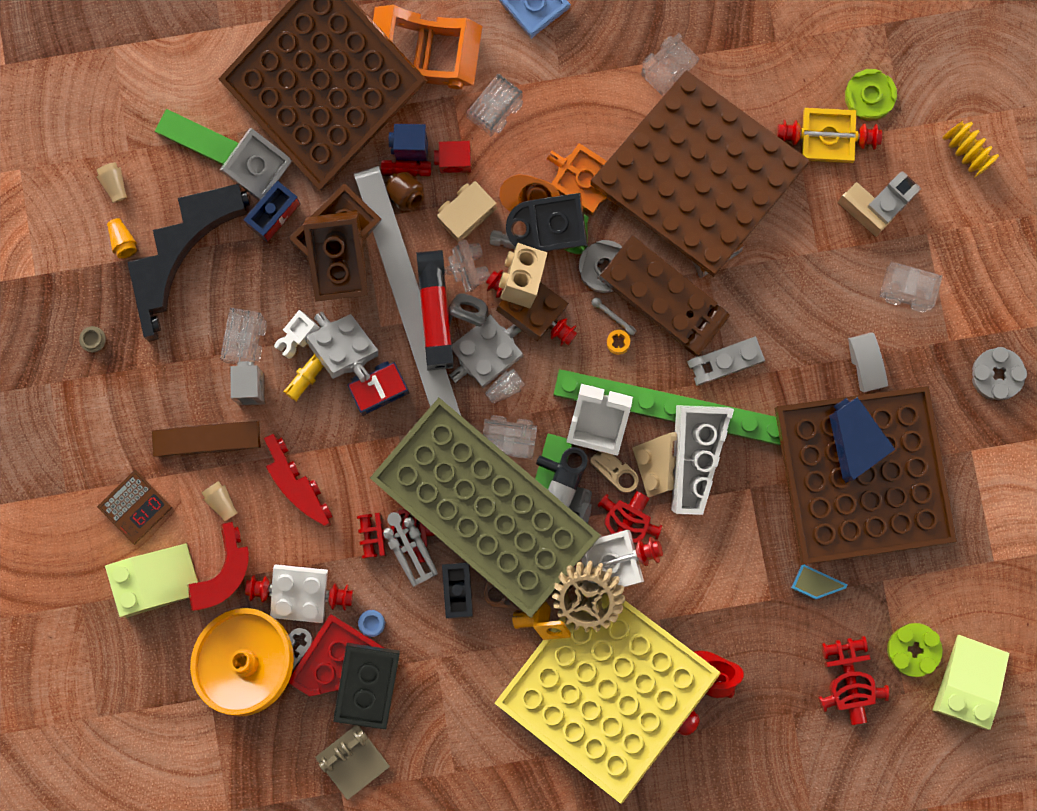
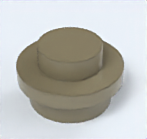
[79,326,106,353]

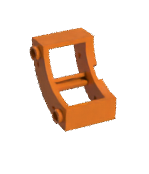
[373,5,483,90]

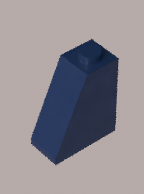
[829,397,895,483]

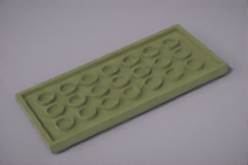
[370,397,601,618]

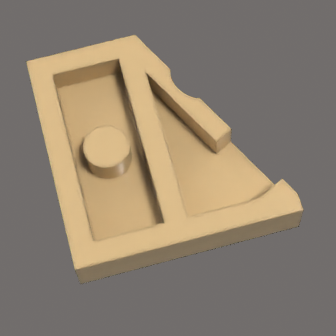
[633,432,677,497]

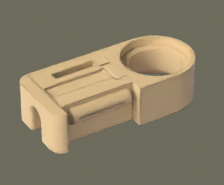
[590,451,639,493]

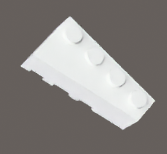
[671,405,734,515]

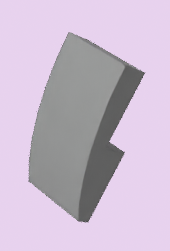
[848,332,888,392]

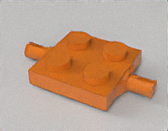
[546,143,617,215]

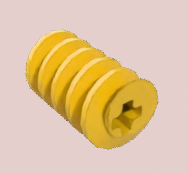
[942,121,999,178]

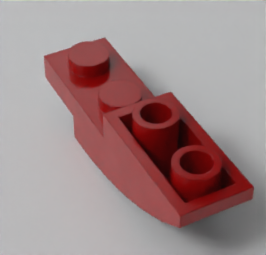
[264,434,333,527]

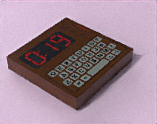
[97,470,173,545]

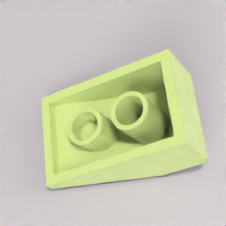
[105,543,198,618]
[932,635,1009,730]

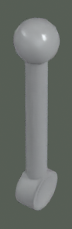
[592,297,637,335]

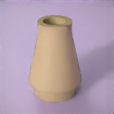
[97,162,127,203]
[202,481,238,522]

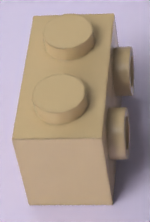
[437,181,497,243]

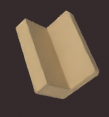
[838,182,895,237]

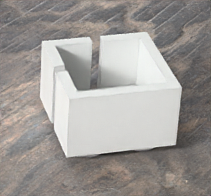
[567,384,633,456]

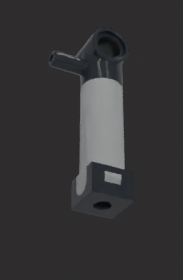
[536,447,588,508]

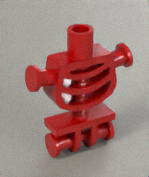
[597,491,663,544]
[357,509,435,564]
[818,636,889,725]

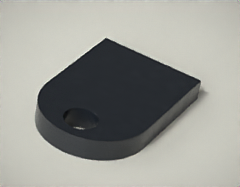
[506,193,588,252]

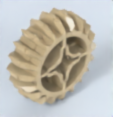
[552,561,625,633]

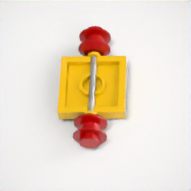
[777,108,882,163]

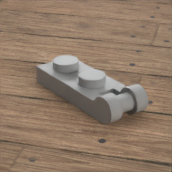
[687,336,765,386]

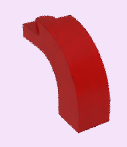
[187,522,249,611]

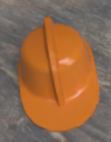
[499,174,560,212]

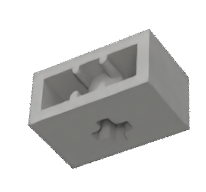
[230,361,265,405]

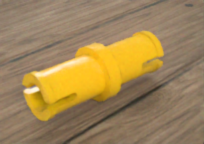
[283,354,324,402]

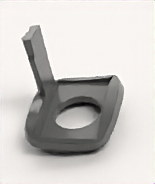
[448,293,488,327]

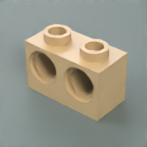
[499,243,547,308]

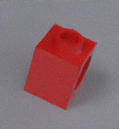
[434,141,471,173]

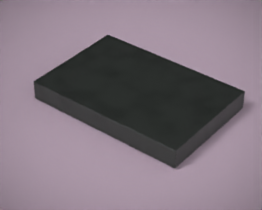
[333,643,400,730]

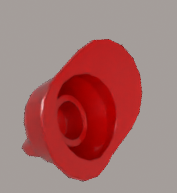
[694,651,744,698]

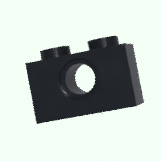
[442,563,473,619]

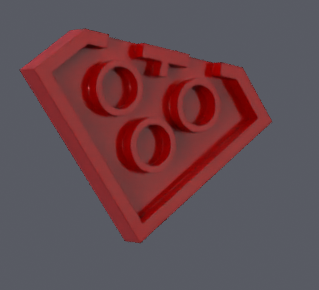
[288,614,386,697]

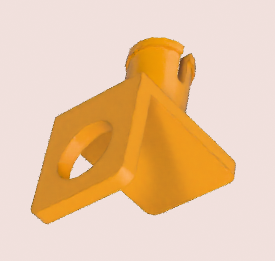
[512,601,571,640]

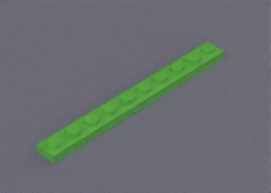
[553,369,781,446]

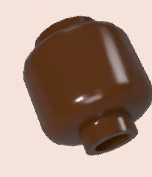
[386,172,424,210]

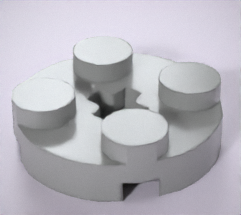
[579,240,622,293]
[972,347,1027,400]

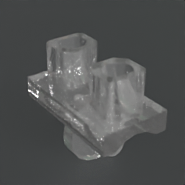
[444,240,490,293]

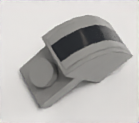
[868,171,921,225]

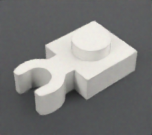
[274,310,320,359]

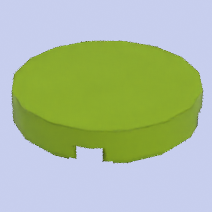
[845,69,897,121]

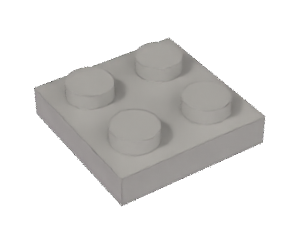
[220,128,292,201]

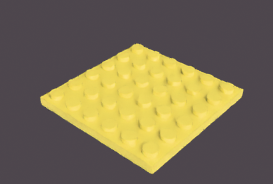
[495,593,721,804]

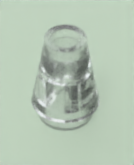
[485,368,525,404]

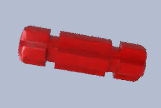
[381,160,431,176]

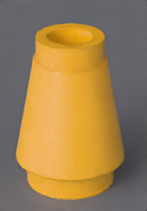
[107,218,137,259]

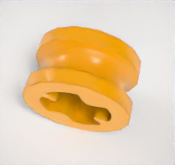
[607,330,630,355]

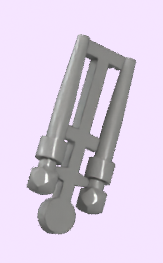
[383,512,438,587]

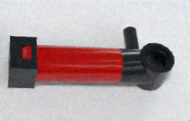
[416,250,453,371]

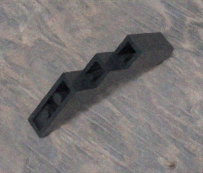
[127,184,250,341]

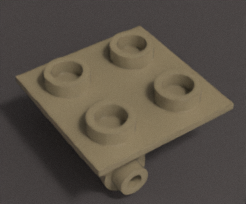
[315,725,390,800]

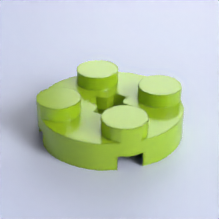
[887,623,943,677]

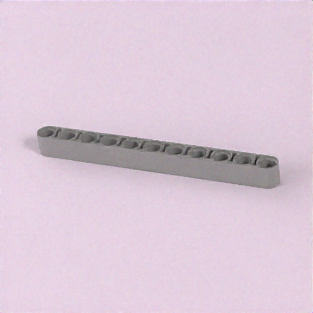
[354,166,461,416]

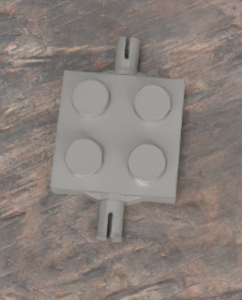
[306,312,378,382]
[449,315,523,388]

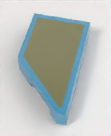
[791,565,847,599]

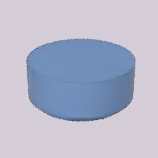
[358,610,385,637]

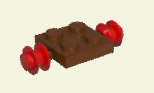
[486,270,578,347]

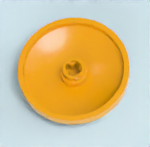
[190,608,294,716]

